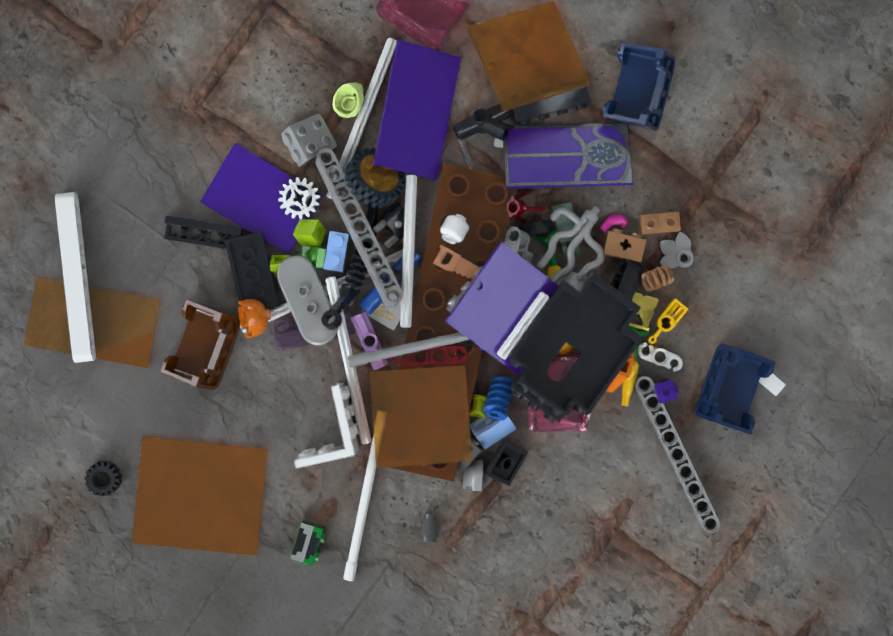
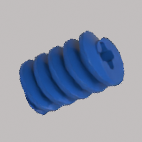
[483,376,514,421]

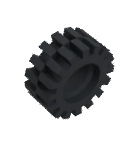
[84,461,122,497]

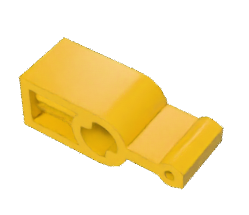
[646,298,688,344]

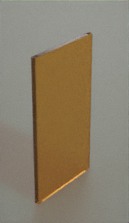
[24,277,160,368]

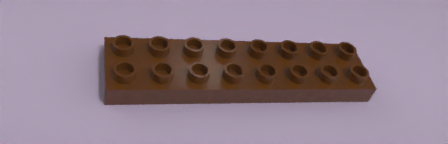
[379,163,517,482]

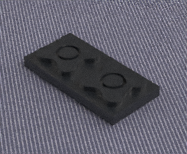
[224,231,280,309]

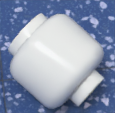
[440,214,469,244]

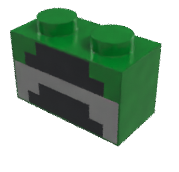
[290,520,326,566]

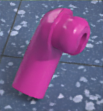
[599,214,628,233]

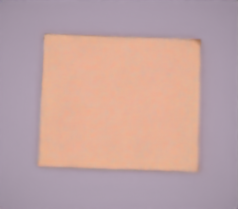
[131,436,268,556]

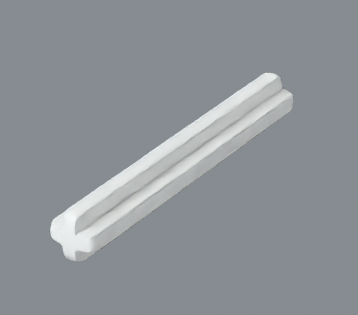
[497,292,550,360]

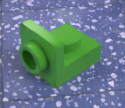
[301,245,326,268]

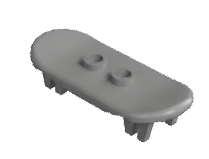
[277,256,338,345]

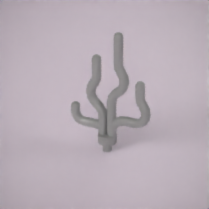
[537,206,605,283]

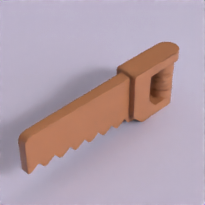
[433,245,480,280]

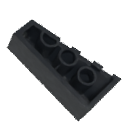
[510,80,591,125]

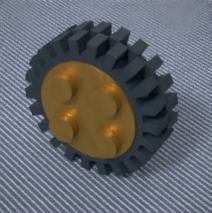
[344,148,406,208]

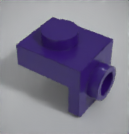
[654,379,679,403]

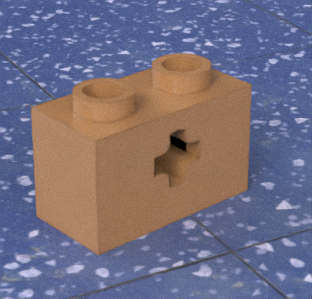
[638,212,681,235]
[603,229,646,263]

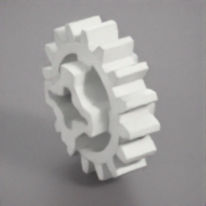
[278,177,321,219]

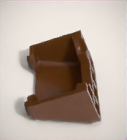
[160,300,240,390]

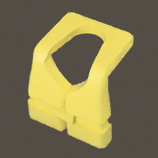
[629,292,659,331]

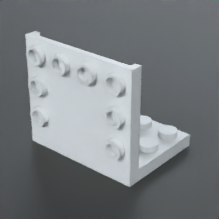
[294,382,359,468]

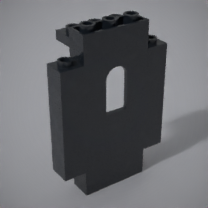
[508,273,643,423]

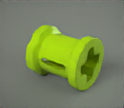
[469,395,487,418]

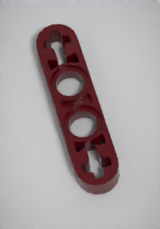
[392,346,468,365]

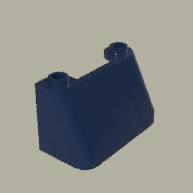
[603,42,675,131]
[696,344,776,435]

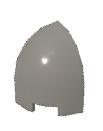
[462,459,483,491]

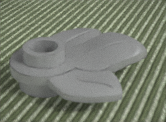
[660,232,694,269]

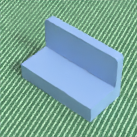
[469,413,516,449]

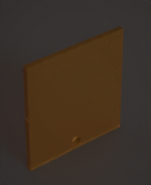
[467,1,590,112]
[370,365,472,468]

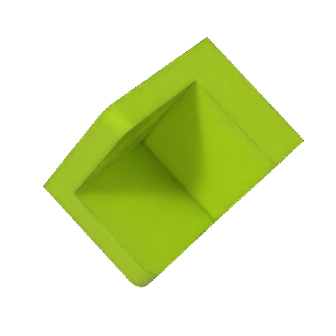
[293,219,327,247]

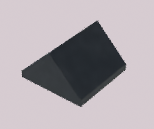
[484,438,528,486]

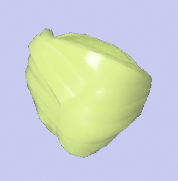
[332,82,364,118]

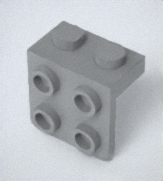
[281,114,337,167]

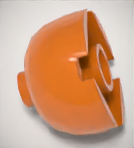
[238,299,271,338]

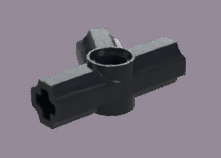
[452,102,511,141]

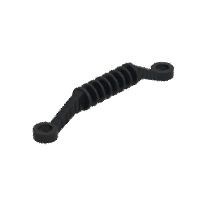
[321,202,378,330]

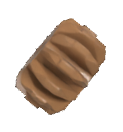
[641,265,674,292]

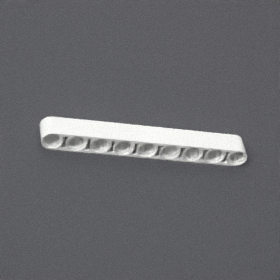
[55,192,96,363]

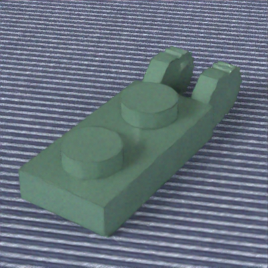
[552,202,580,258]

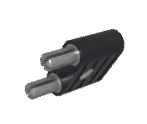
[373,203,417,248]

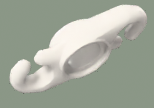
[638,342,683,372]

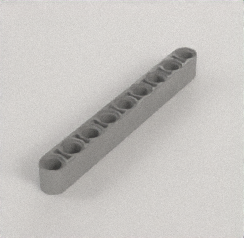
[315,148,403,307]
[634,376,720,533]

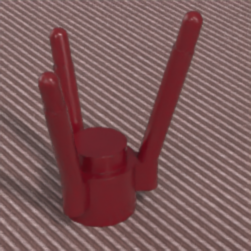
[506,189,545,223]

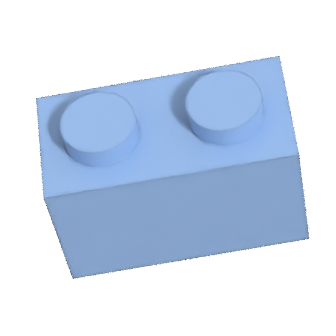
[323,231,350,273]

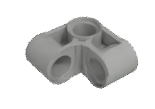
[504,227,533,264]

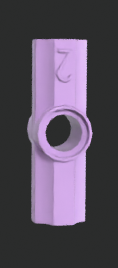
[350,311,389,370]

